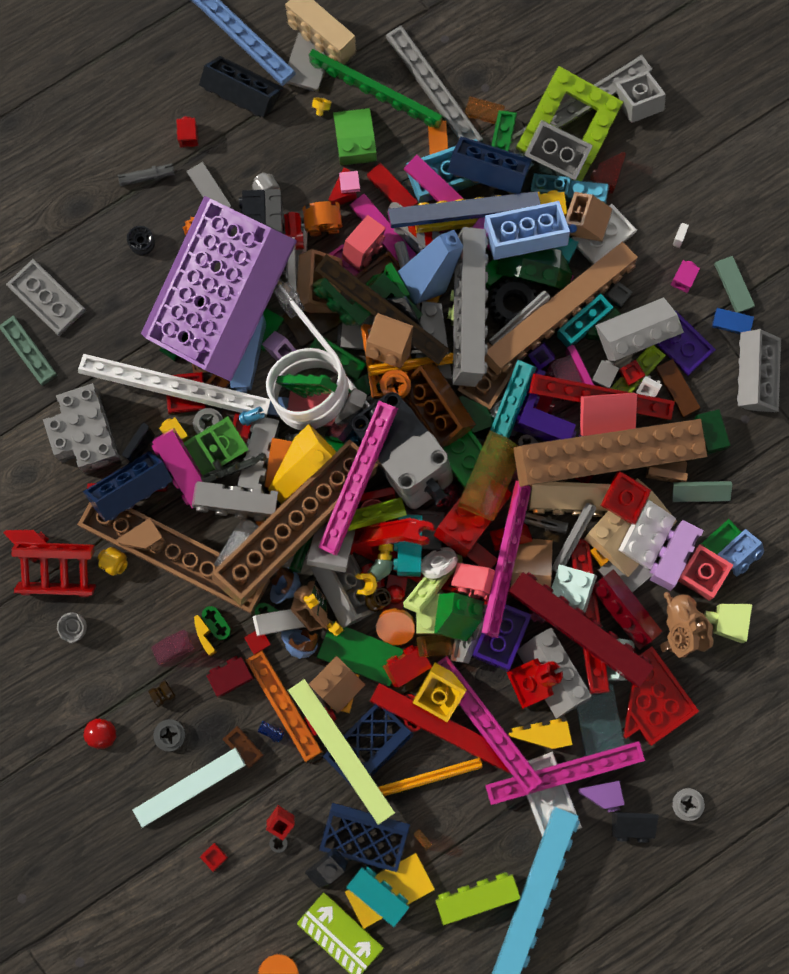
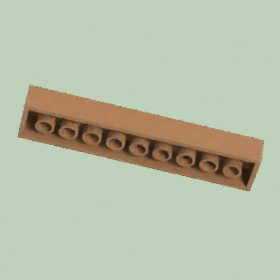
[513,419,707,487]
[212,439,378,606]
[77,502,271,615]

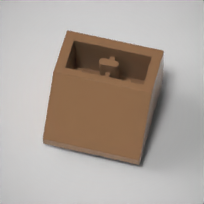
[566,192,613,242]

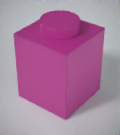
[671,260,700,293]

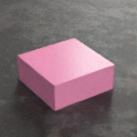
[339,171,360,193]

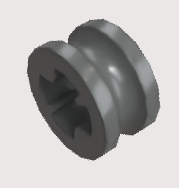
[269,835,288,853]

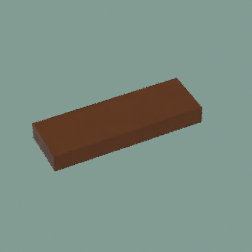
[655,359,700,418]

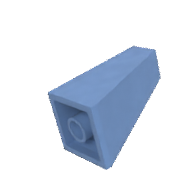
[397,230,464,305]
[230,314,266,393]

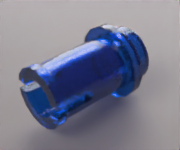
[258,721,284,743]

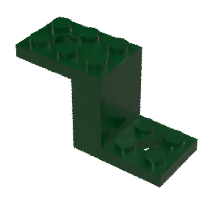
[311,273,423,326]

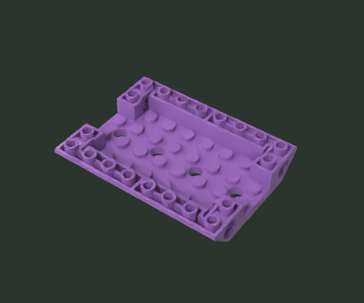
[141,196,297,381]

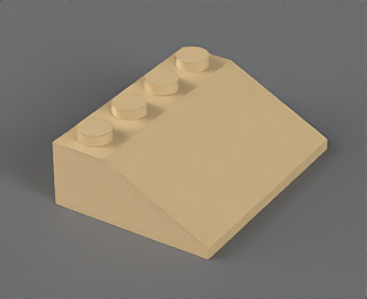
[584,478,677,577]

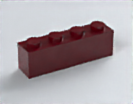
[593,569,662,650]

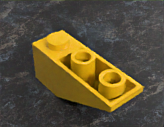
[508,718,572,749]

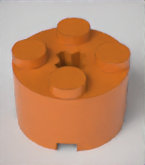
[303,201,342,236]

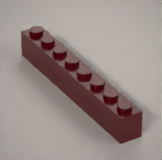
[508,572,654,688]

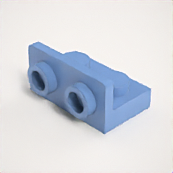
[718,529,764,577]

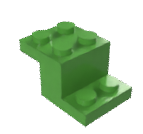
[184,416,249,475]

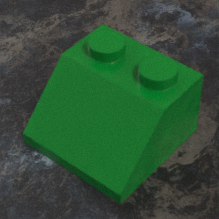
[434,593,484,642]

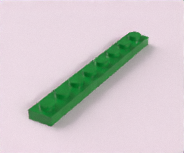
[309,49,442,129]

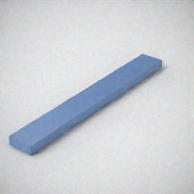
[192,0,296,86]

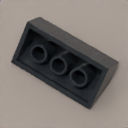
[199,56,284,117]

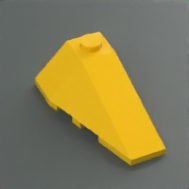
[268,424,336,504]

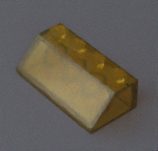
[457,431,518,521]

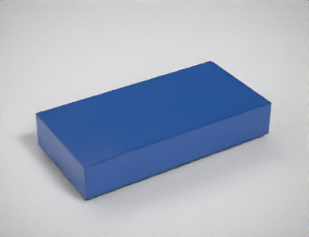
[712,308,754,334]

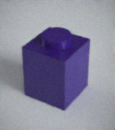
[528,341,556,370]

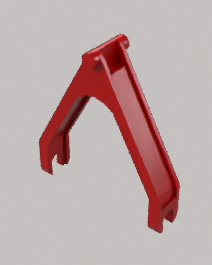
[350,518,459,593]

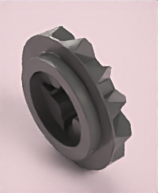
[153,719,185,751]

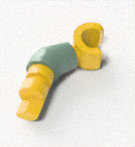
[355,544,393,595]

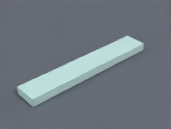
[133,748,246,827]

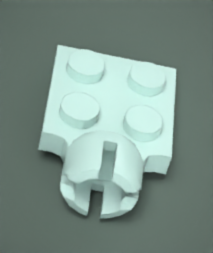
[552,564,597,612]

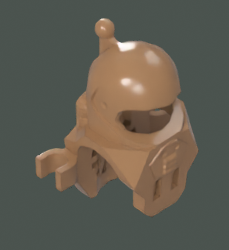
[660,592,714,658]

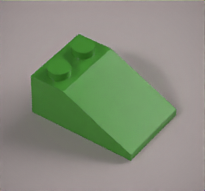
[333,108,377,165]

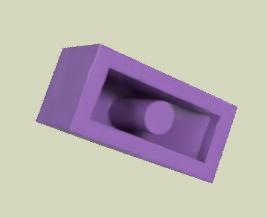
[578,781,624,812]

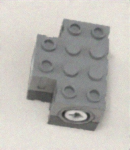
[43,383,122,475]

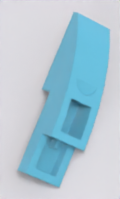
[531,173,609,204]

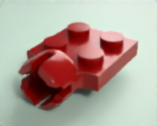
[506,658,563,709]

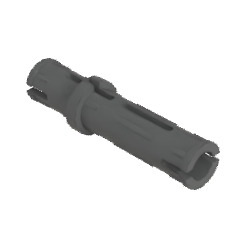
[118,163,175,187]
[524,512,568,534]

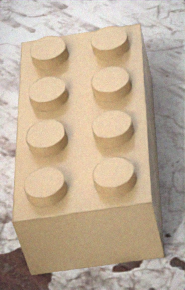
[285,0,356,65]

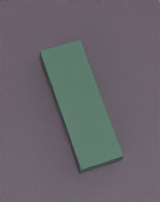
[714,256,755,313]
[672,481,732,502]

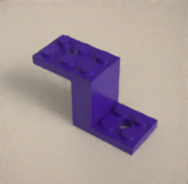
[513,369,576,442]

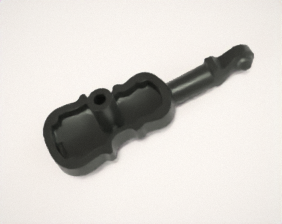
[201,453,267,483]

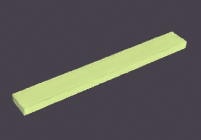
[288,679,395,824]

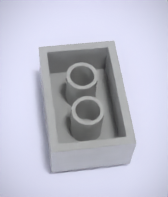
[524,120,593,180]

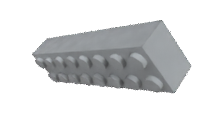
[453,227,488,387]

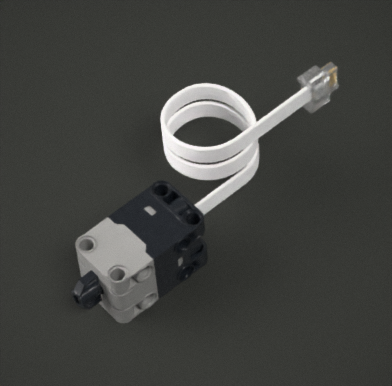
[266,278,453,509]

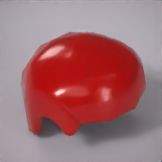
[83,719,116,749]

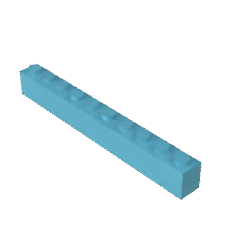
[492,806,580,974]

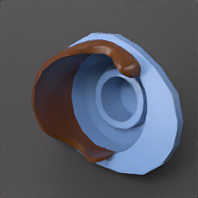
[270,566,301,604]
[281,629,318,659]

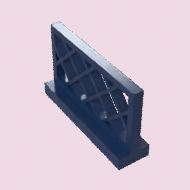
[323,705,414,790]
[319,803,410,872]

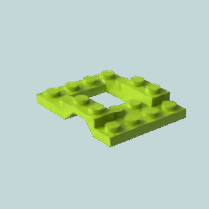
[516,66,623,181]

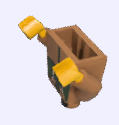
[291,581,343,636]

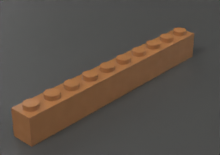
[485,242,638,375]

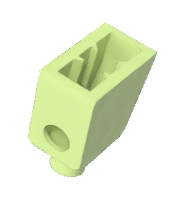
[704,604,752,643]

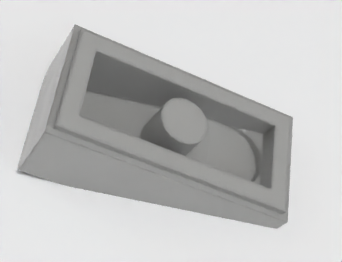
[335,388,367,424]

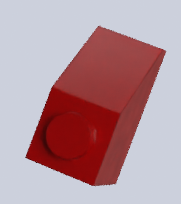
[3,530,49,562]

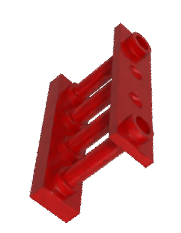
[11,542,96,597]

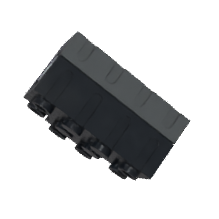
[239,189,285,275]

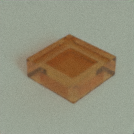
[414,829,433,849]

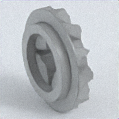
[193,408,223,434]
[672,788,705,821]

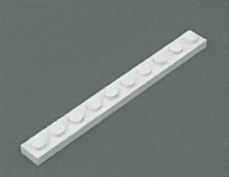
[78,354,271,417]

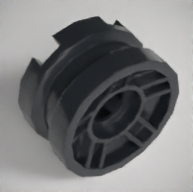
[127,226,155,255]

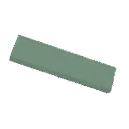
[0,315,58,386]

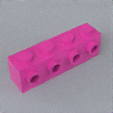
[152,428,203,508]

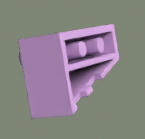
[649,520,704,591]

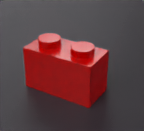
[383,645,432,687]

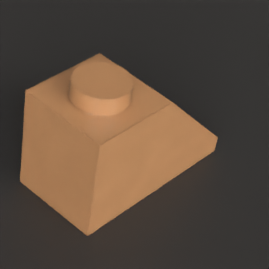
[117,518,165,551]

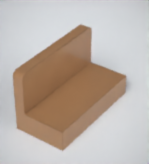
[645,461,688,483]

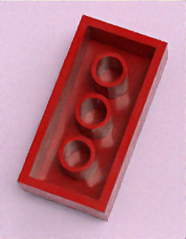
[433,475,512,558]

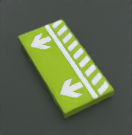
[296,892,384,974]

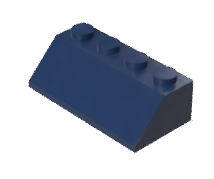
[448,136,532,194]
[83,451,173,522]

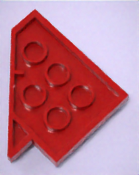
[623,646,699,746]

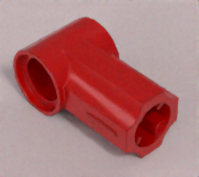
[284,212,304,250]

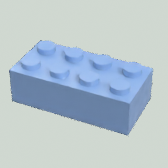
[484,201,570,260]

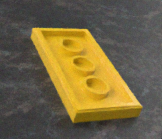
[345,853,435,929]

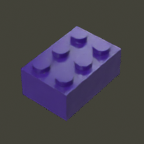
[472,604,531,672]

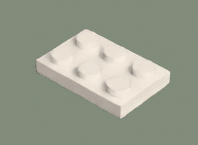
[619,499,676,569]

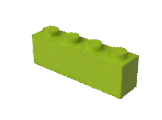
[435,872,520,925]

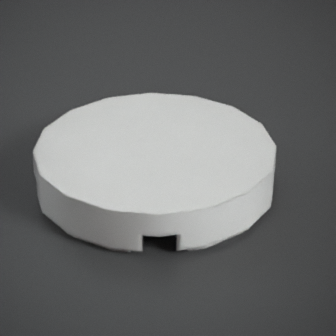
[421,547,458,579]

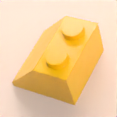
[413,662,466,722]

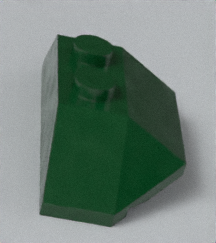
[496,248,573,291]

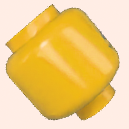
[98,547,128,576]

